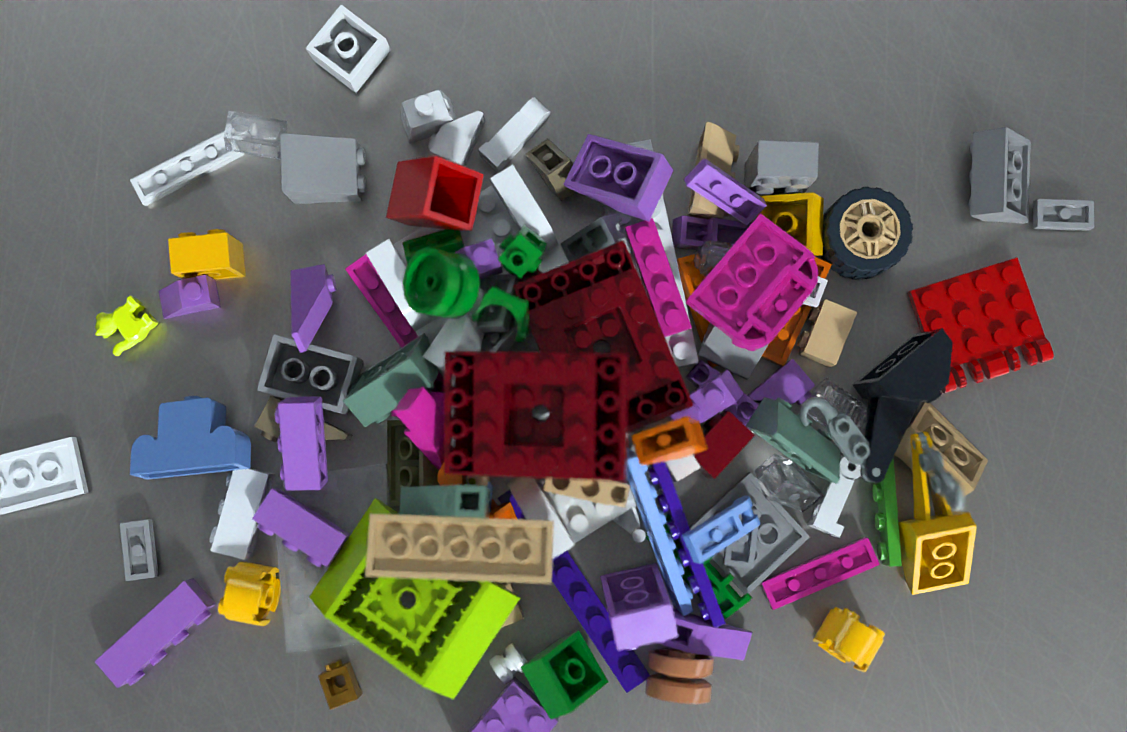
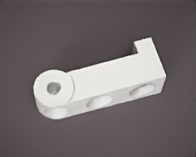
[478,97,550,173]
[807,456,861,537]

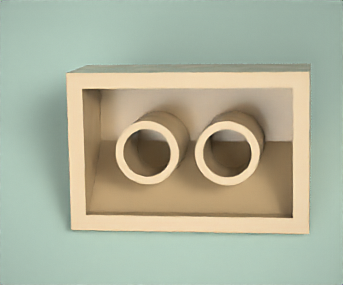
[687,122,740,219]
[895,402,988,496]

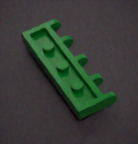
[645,513,752,620]

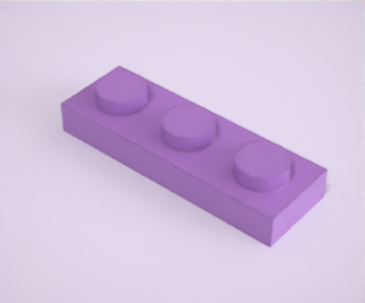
[684,158,767,225]

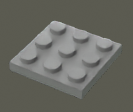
[690,472,810,595]

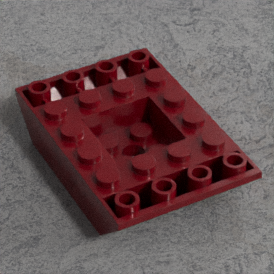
[513,240,694,434]
[444,351,628,481]

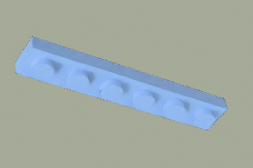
[627,448,694,616]

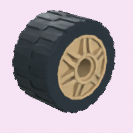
[821,187,913,280]

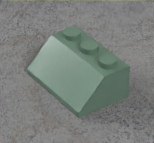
[343,333,439,427]
[746,397,840,484]

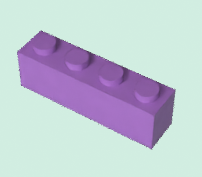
[94,578,216,688]

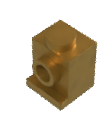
[318,659,363,710]

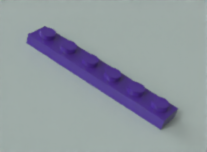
[647,461,726,628]

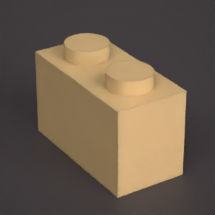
[797,299,857,368]

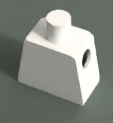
[400,90,457,144]

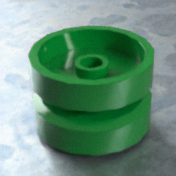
[403,248,480,319]

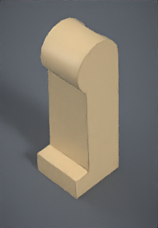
[542,478,630,508]

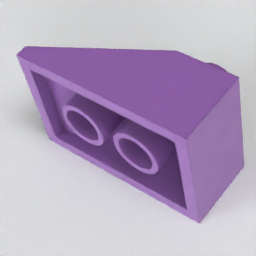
[564,134,673,221]

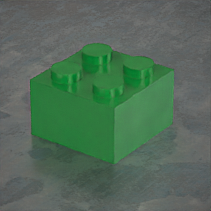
[520,630,609,720]

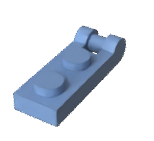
[682,496,761,564]

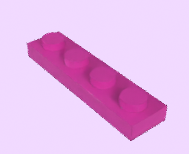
[625,218,692,338]
[760,537,880,610]

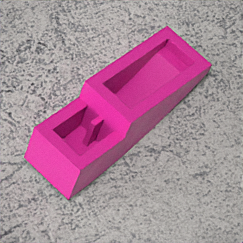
[393,388,444,471]

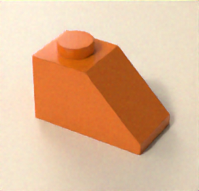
[632,416,707,465]

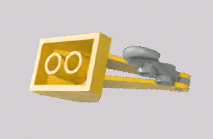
[899,431,976,595]

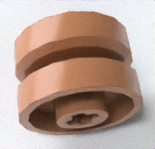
[645,649,714,704]

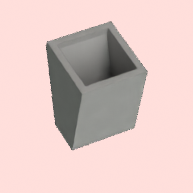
[280,133,366,204]

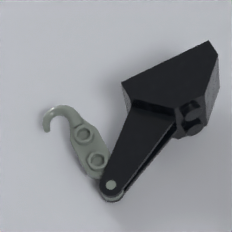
[800,328,953,483]

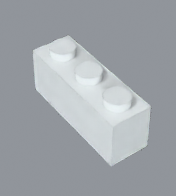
[210,468,276,560]

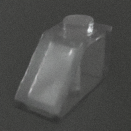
[754,454,824,512]

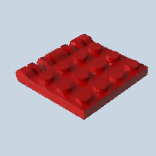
[907,257,1054,394]

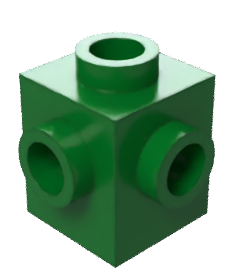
[498,224,547,278]

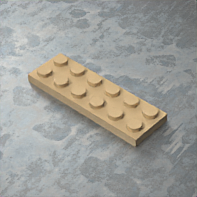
[365,514,554,584]

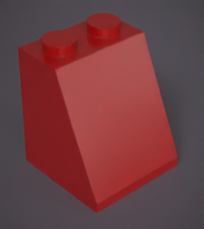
[386,156,484,231]

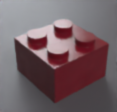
[693,411,755,479]

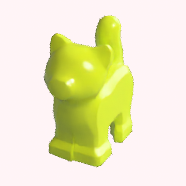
[95,295,159,356]

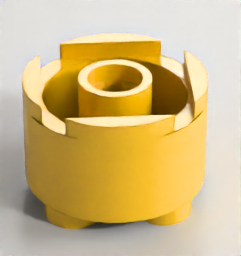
[218,561,281,626]
[813,607,885,672]

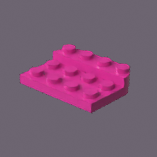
[686,213,818,351]

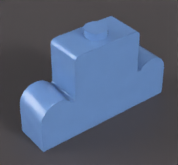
[130,396,251,480]

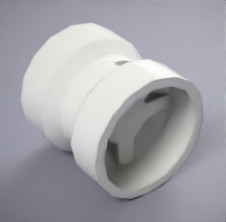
[489,643,528,684]

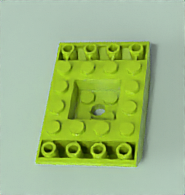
[309,498,520,699]

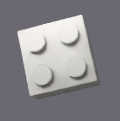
[306,5,391,93]

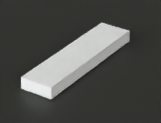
[130,128,245,206]

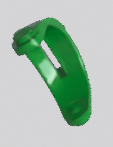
[472,286,530,343]

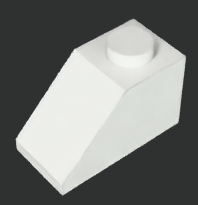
[428,111,485,167]

